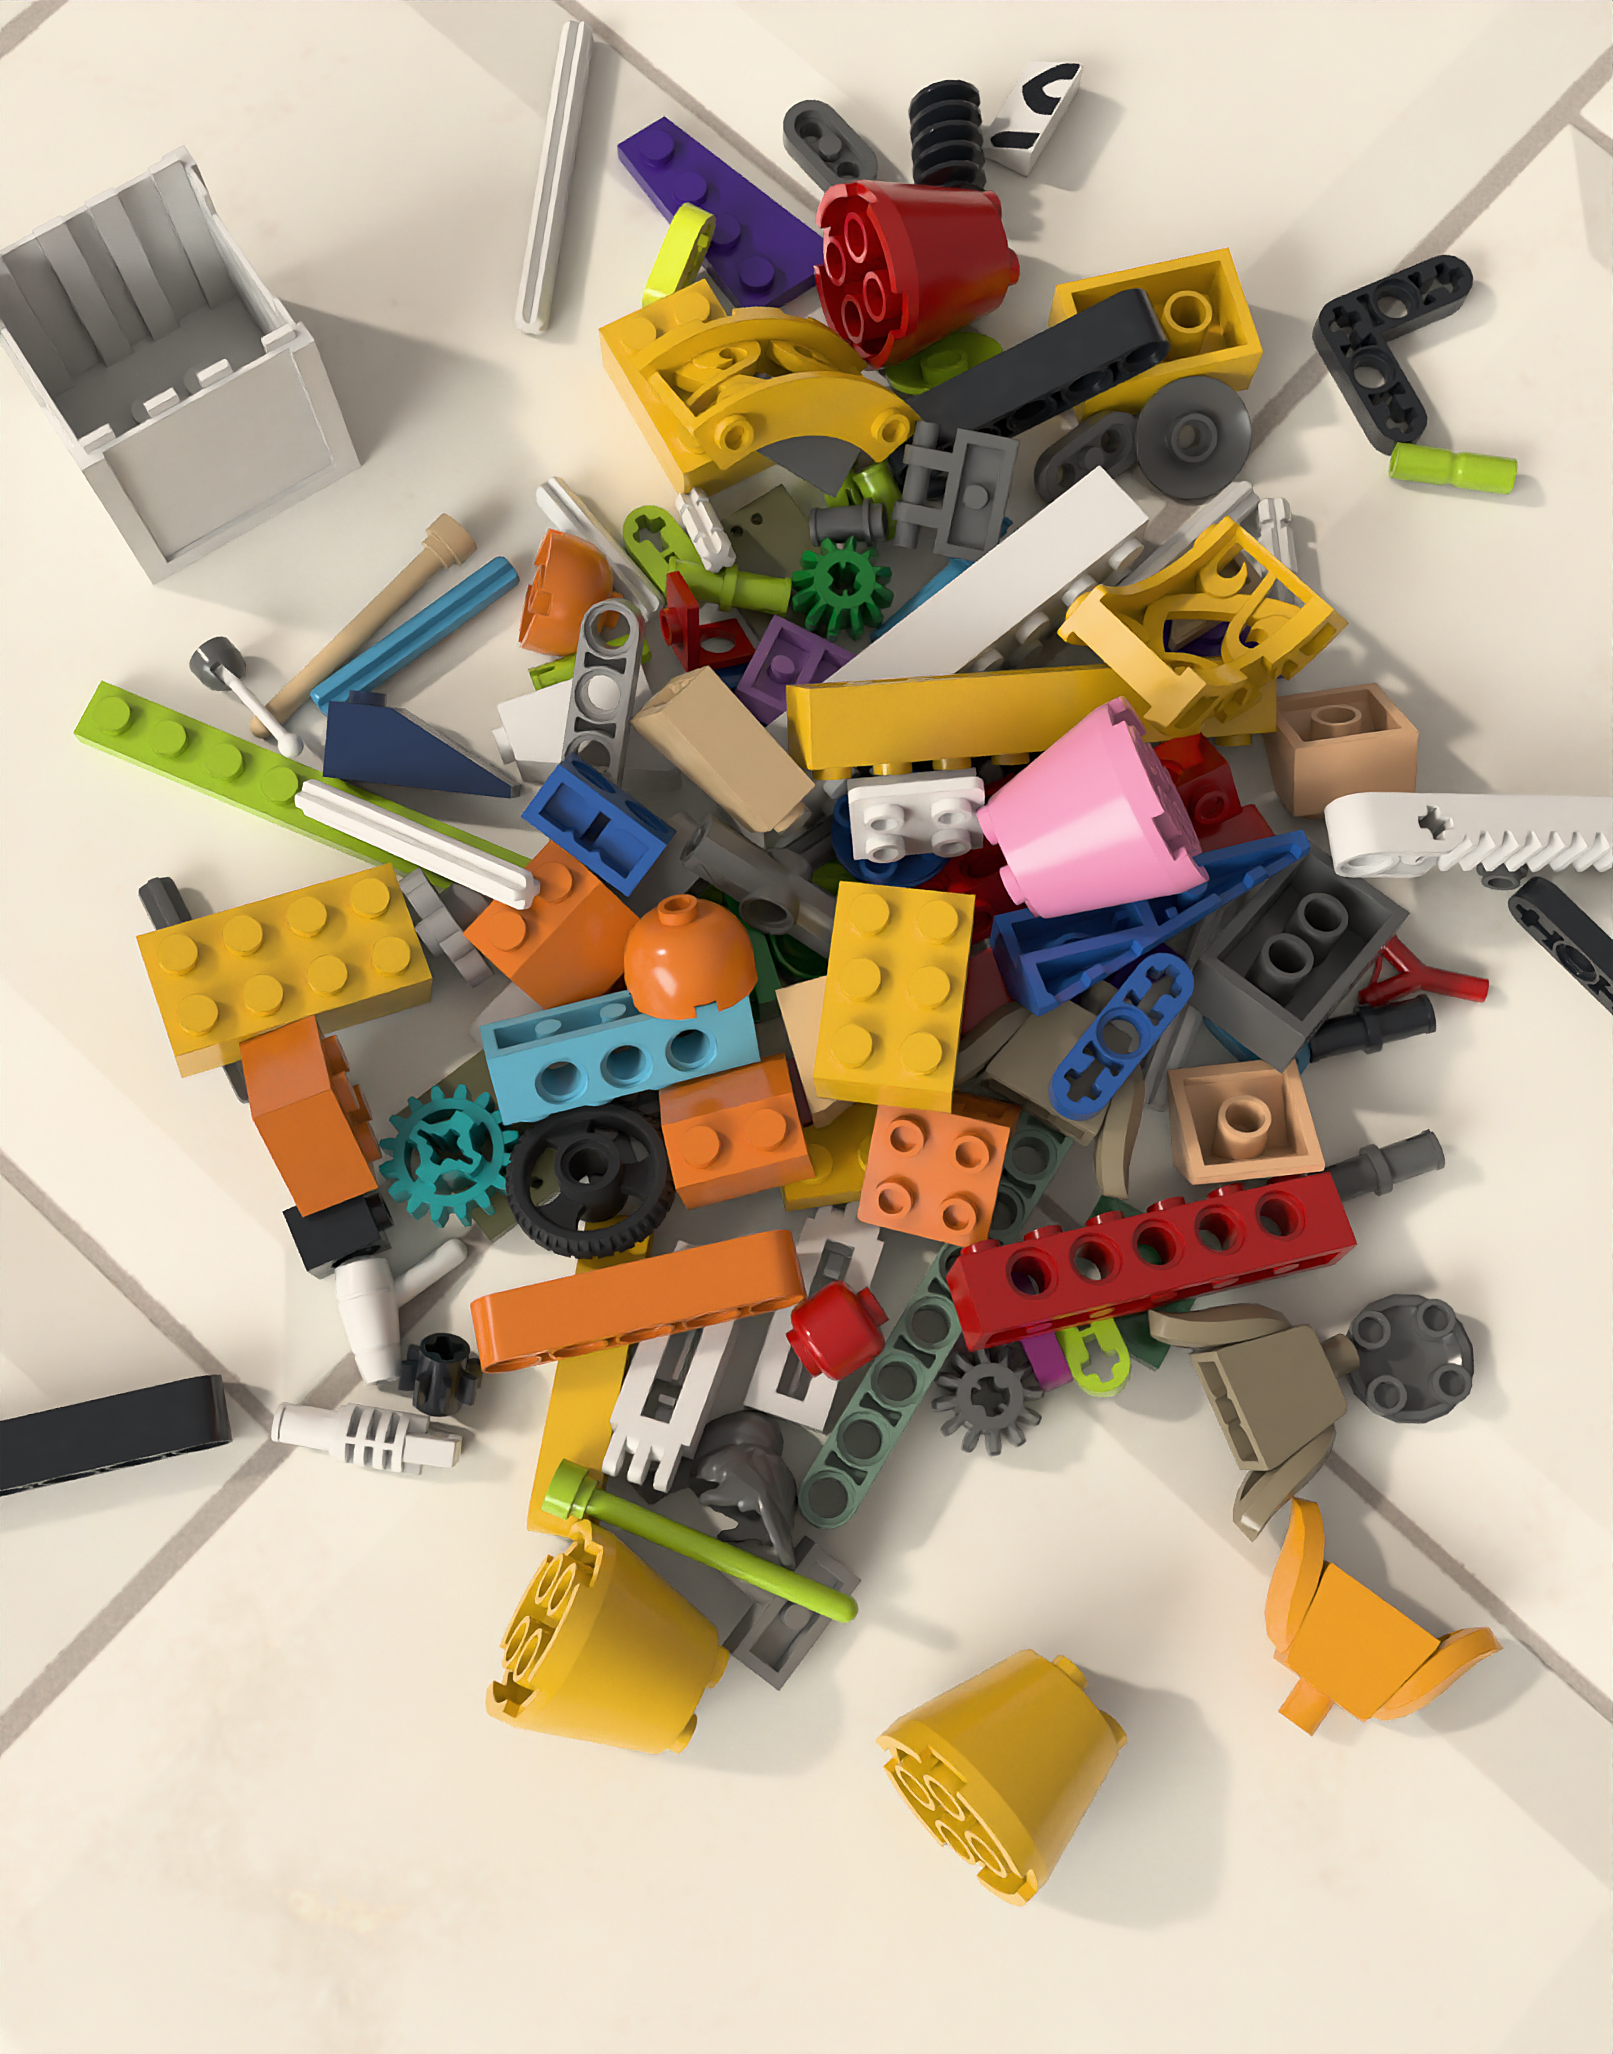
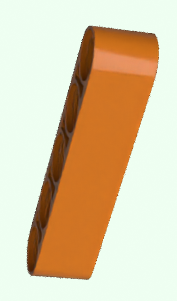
[470,1230,807,1374]

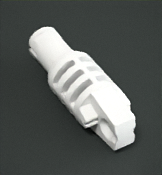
[271,1402,463,1475]

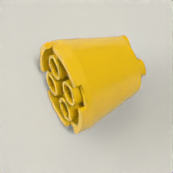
[485,1519,729,1754]
[876,1649,1128,1906]

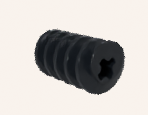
[908,80,987,192]

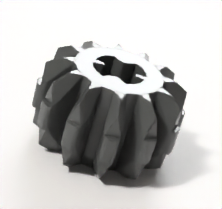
[931,1345,1044,1457]

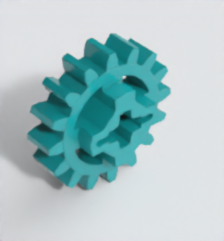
[378,1084,520,1228]

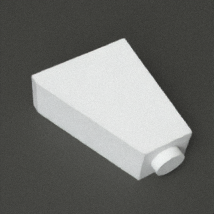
[492,664,682,792]

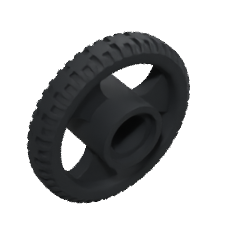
[505,1101,676,1259]

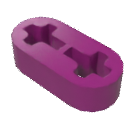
[1011,1272,1073,1393]

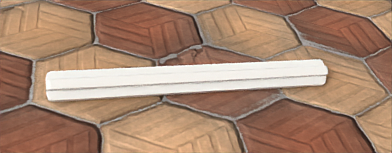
[515,20,594,335]

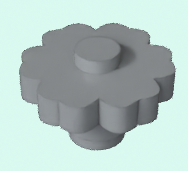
[398,867,494,988]

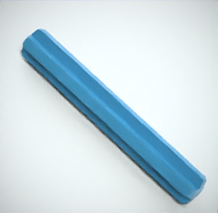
[310,556,520,717]

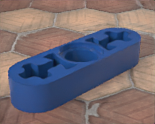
[1048,953,1194,1121]

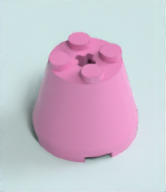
[976,696,1209,919]

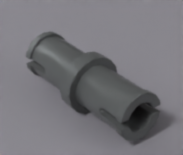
[1307,1129,1445,1202]

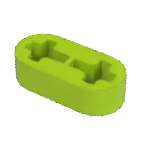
[623,505,707,609]
[1054,1274,1132,1398]

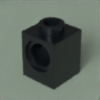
[282,1190,394,1280]

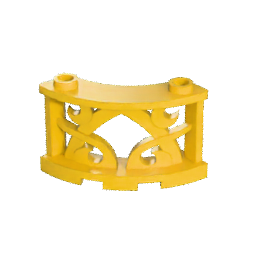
[629,307,923,470]
[1057,515,1349,737]

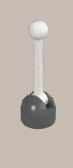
[189,636,304,758]

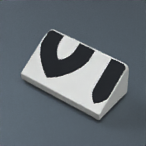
[981,61,1083,177]

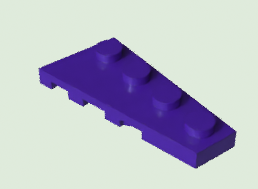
[617,116,824,308]

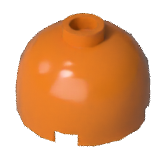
[518,528,623,657]
[624,894,758,1020]

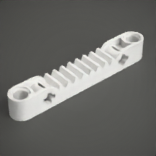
[1324,792,1613,878]

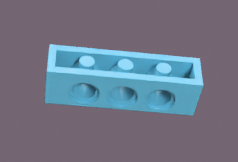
[479,990,761,1126]

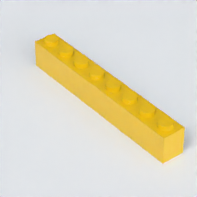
[786,656,1277,780]

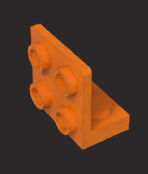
[857,1090,1022,1247]

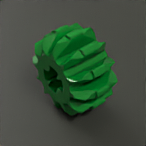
[791,535,894,643]

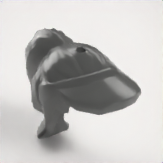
[626,1409,798,1570]

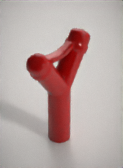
[1357,934,1489,1007]

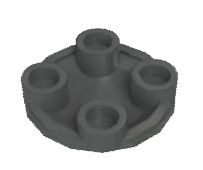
[1346,1294,1474,1424]

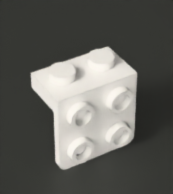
[847,767,985,863]

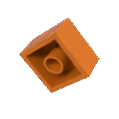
[239,1015,382,1217]

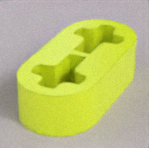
[642,202,716,308]

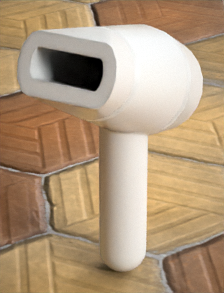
[335,1239,468,1386]

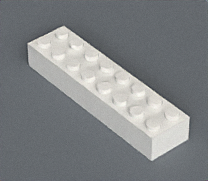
[716,465,1150,850]

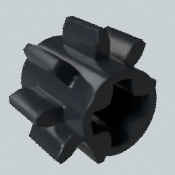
[398,1333,483,1417]

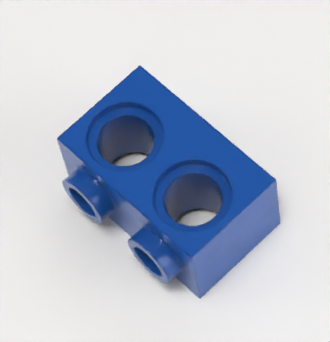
[520,752,677,897]

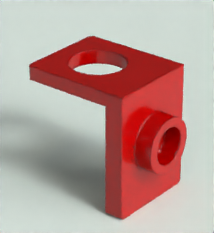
[659,571,756,673]

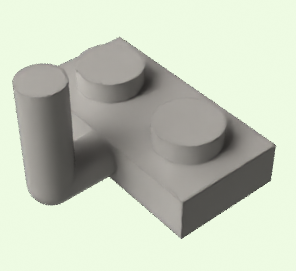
[717,1535,862,1691]

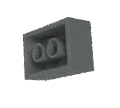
[1187,840,1410,1074]

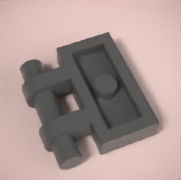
[892,420,1020,562]

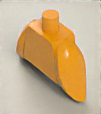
[1264,1496,1504,1736]

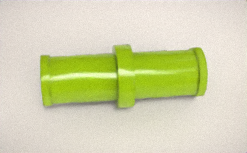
[664,556,791,618]

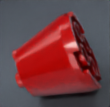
[814,179,1020,371]

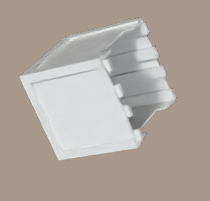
[0,145,361,585]

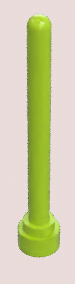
[541,1458,858,1623]

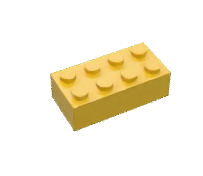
[136,863,433,1078]

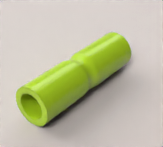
[1389,442,1517,495]

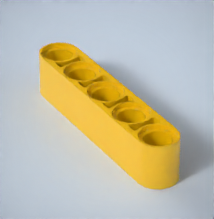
[527,1214,655,1538]

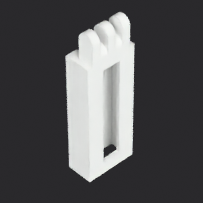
[743,1201,884,1434]
[602,1240,744,1493]

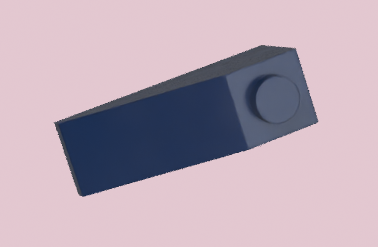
[322,690,521,799]

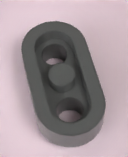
[783,100,878,193]
[1034,410,1138,503]

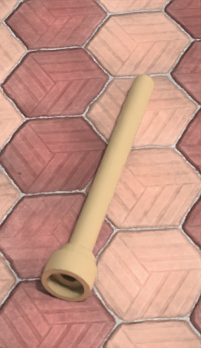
[250,513,478,739]

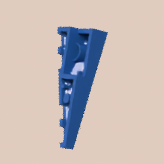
[989,829,1311,1017]

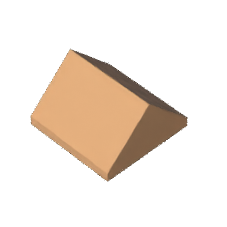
[1166,1059,1325,1185]

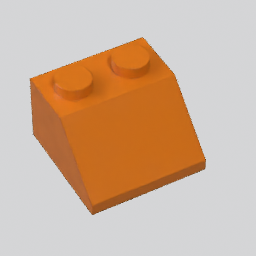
[462,840,640,1010]
[659,1052,816,1210]

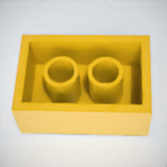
[1047,247,1263,425]
[599,278,777,497]
[813,881,975,1113]

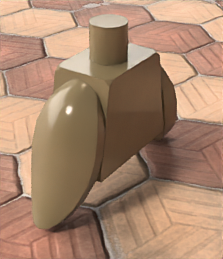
[954,980,1145,1201]
[1148,1303,1360,1542]

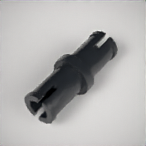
[1308,994,1436,1063]

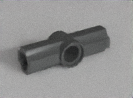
[679,814,837,960]

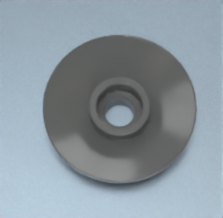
[1134,376,1252,499]

